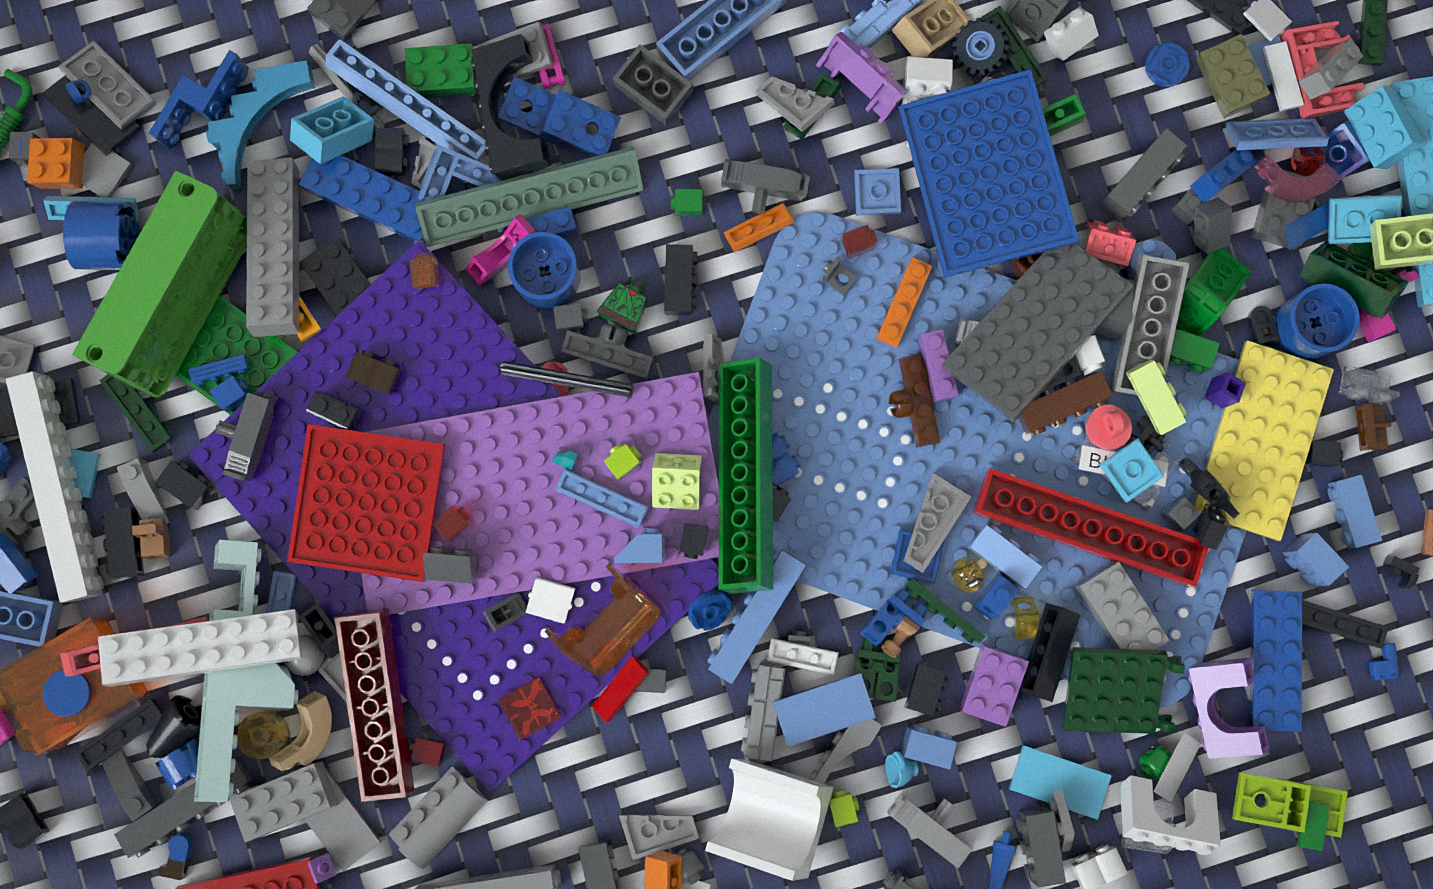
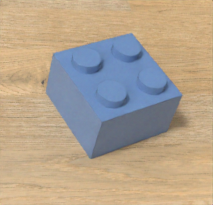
[1282,533,1349,586]
[900,724,957,769]

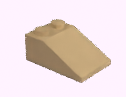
[892,0,970,58]

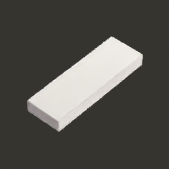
[1262,41,1304,112]
[767,638,839,675]

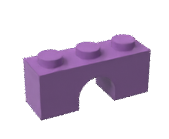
[918,329,958,404]

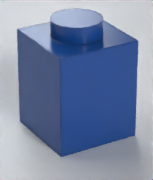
[210,376,249,412]

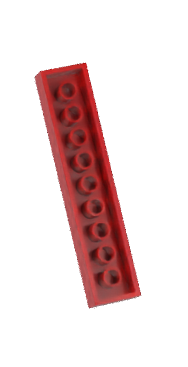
[972,468,1209,587]

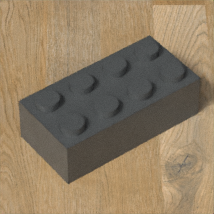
[1099,128,1187,223]

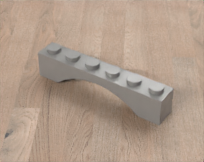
[808,719,882,784]

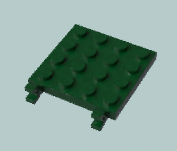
[1062,647,1185,734]

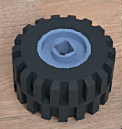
[953,18,1012,78]

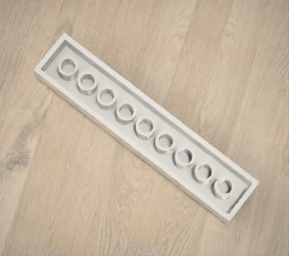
[6,372,104,603]

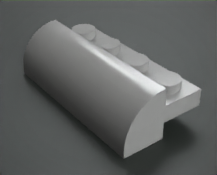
[388,766,488,869]

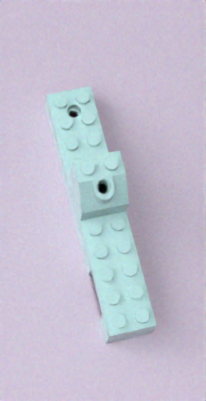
[194,540,298,802]

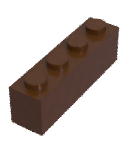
[1018,371,1113,436]

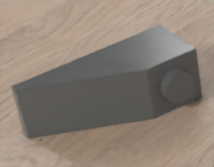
[102,749,160,822]

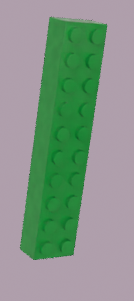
[719,358,773,594]

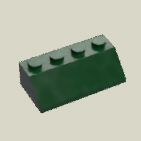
[1299,240,1409,319]

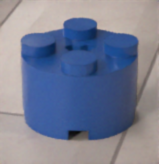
[155,738,199,790]

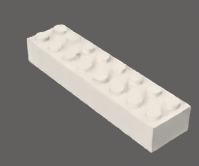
[98,609,303,687]

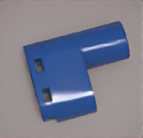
[1368,643,1400,680]

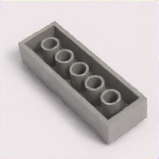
[1111,255,1190,395]

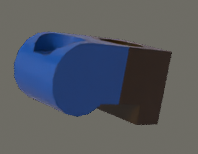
[158,833,194,880]

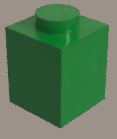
[671,189,702,216]

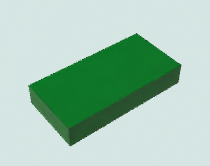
[1297,801,1329,851]

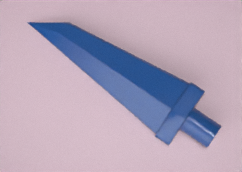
[989,831,1017,889]

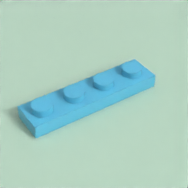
[44,196,140,222]

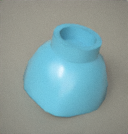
[885,751,918,788]

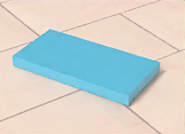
[1009,745,1111,820]

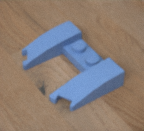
[418,144,514,234]

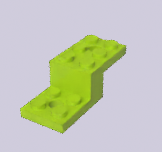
[1232,772,1348,838]

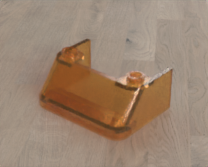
[545,563,661,676]

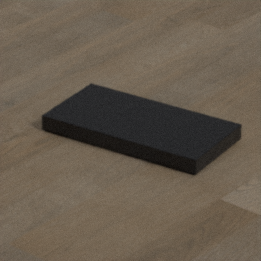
[43,76,140,156]
[0,378,80,439]

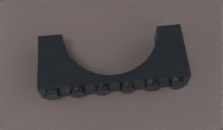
[471,34,551,181]

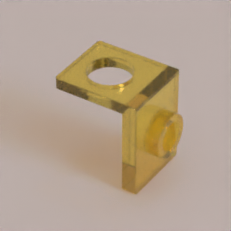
[1011,597,1039,640]

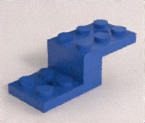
[148,50,249,149]
[498,76,621,156]

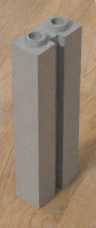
[415,864,561,889]

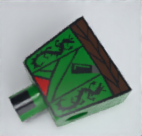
[597,277,648,335]

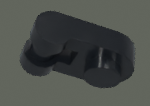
[1248,306,1280,346]

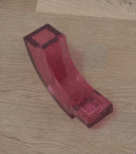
[1254,155,1342,202]

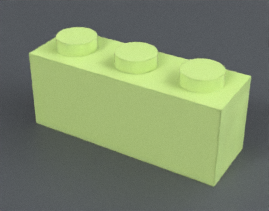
[1126,359,1187,435]

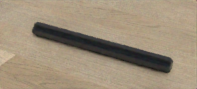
[500,361,634,397]

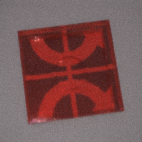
[498,677,561,740]

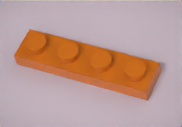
[876,257,932,348]

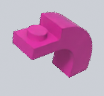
[465,214,535,286]
[1359,269,1419,342]

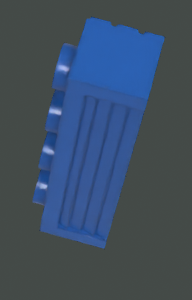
[188,354,251,386]

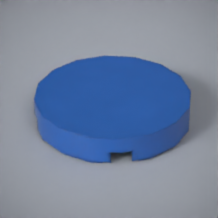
[1145,42,1190,87]
[688,590,732,631]
[42,670,92,717]

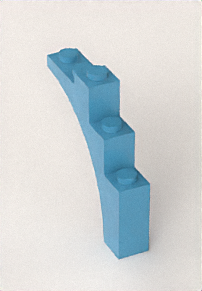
[206,60,315,190]

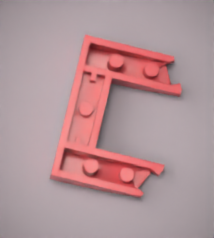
[1280,21,1364,118]

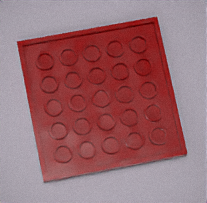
[287,424,446,582]

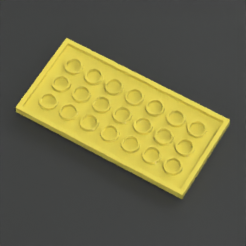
[1193,341,1334,541]

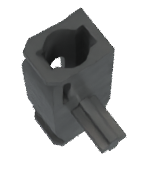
[721,159,810,214]
[215,391,278,481]

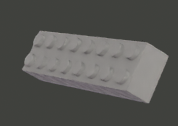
[246,158,299,337]

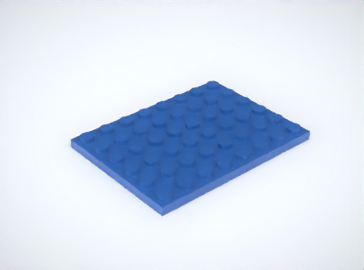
[898,69,1079,278]

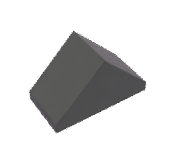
[483,592,527,632]

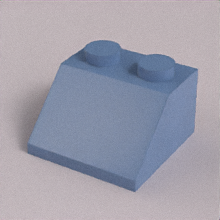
[614,528,666,563]

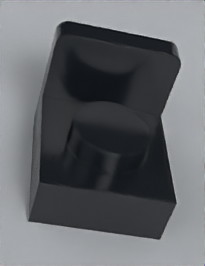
[1383,556,1420,589]

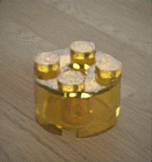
[237,711,291,759]

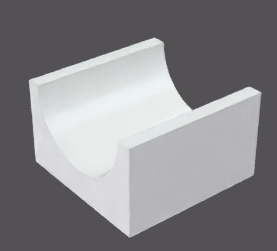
[705,759,833,881]

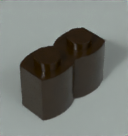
[345,350,401,395]

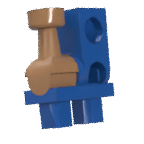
[860,589,928,658]

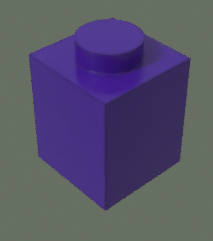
[1205,372,1246,408]

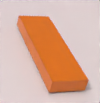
[724,203,794,252]

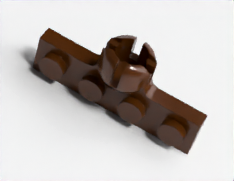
[889,355,941,448]

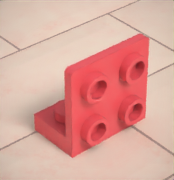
[1084,220,1136,266]

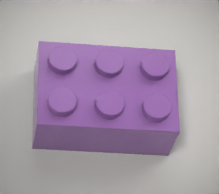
[960,643,1029,727]

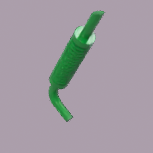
[0,69,33,155]

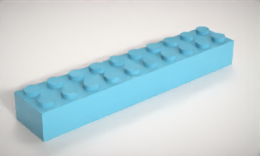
[1390,76,1433,307]

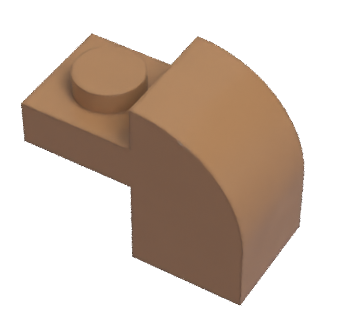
[132,518,171,559]

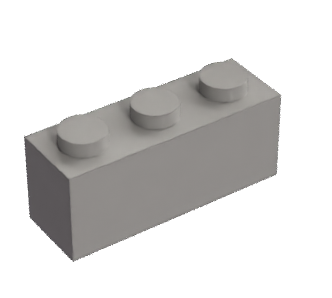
[1298,38,1363,100]

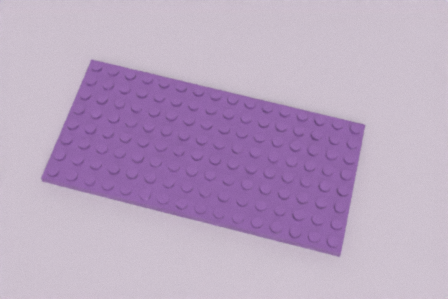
[361,372,719,614]

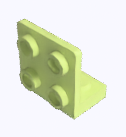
[652,453,702,510]

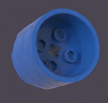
[63,201,141,270]
[508,232,581,309]
[1274,284,1360,360]

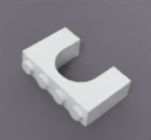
[1120,775,1221,855]

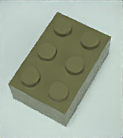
[1196,34,1270,119]

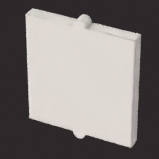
[1243,0,1292,41]
[525,577,575,623]

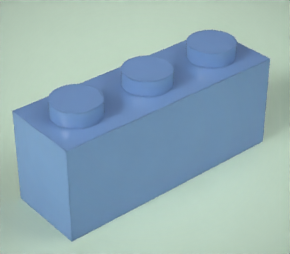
[1328,475,1382,549]

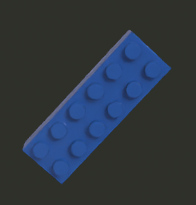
[298,155,426,245]
[1250,590,1302,732]

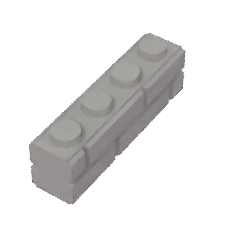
[741,664,785,761]

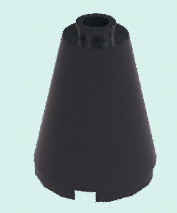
[146,695,202,759]

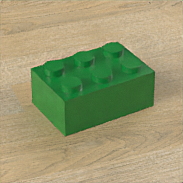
[405,44,478,98]

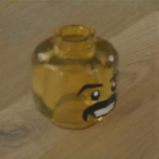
[951,557,985,593]

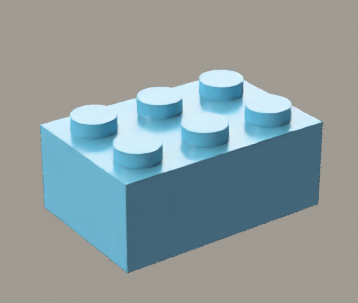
[1344,85,1425,169]
[290,96,374,164]

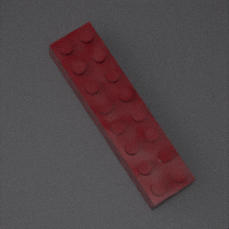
[335,608,415,802]

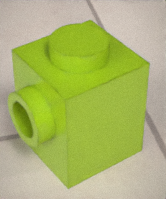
[604,443,642,480]
[829,789,859,827]

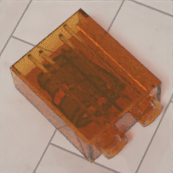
[0,617,150,756]

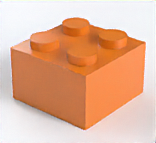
[27,138,85,189]

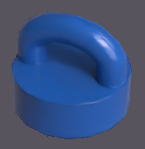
[66,79,91,104]

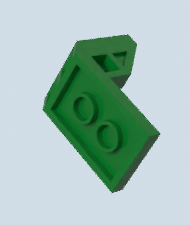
[1176,248,1252,336]

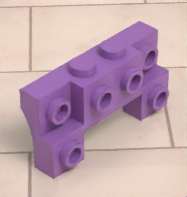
[816,31,907,124]

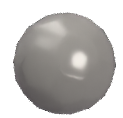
[284,635,325,676]

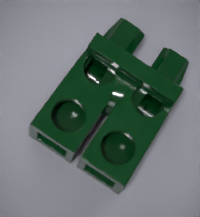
[854,638,900,702]

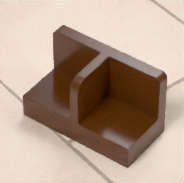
[1355,403,1392,451]

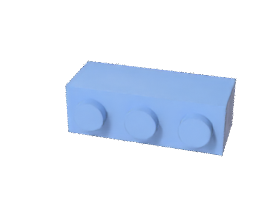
[967,525,1042,589]

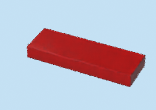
[592,656,650,722]

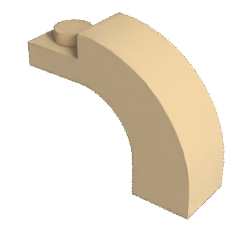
[269,691,332,771]

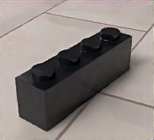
[1019,603,1081,702]

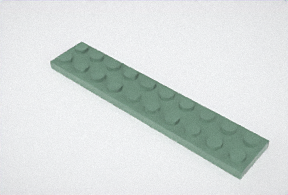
[414,147,643,247]

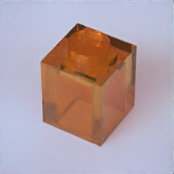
[409,253,440,289]

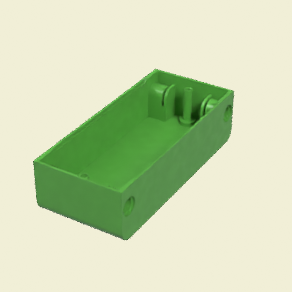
[72,171,247,397]

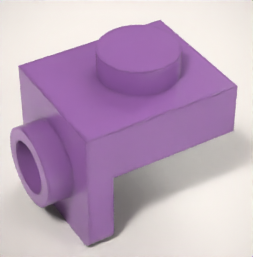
[308,853,337,884]

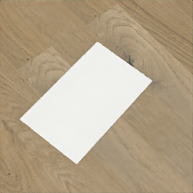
[1153,732,1201,802]

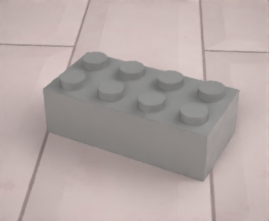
[1075,562,1170,650]
[229,761,338,842]

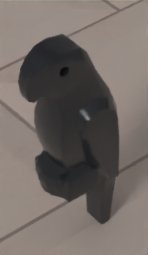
[1179,458,1240,519]

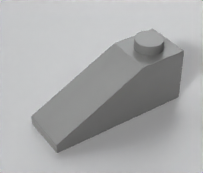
[117,458,171,524]

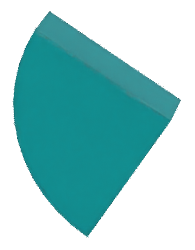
[551,451,578,471]

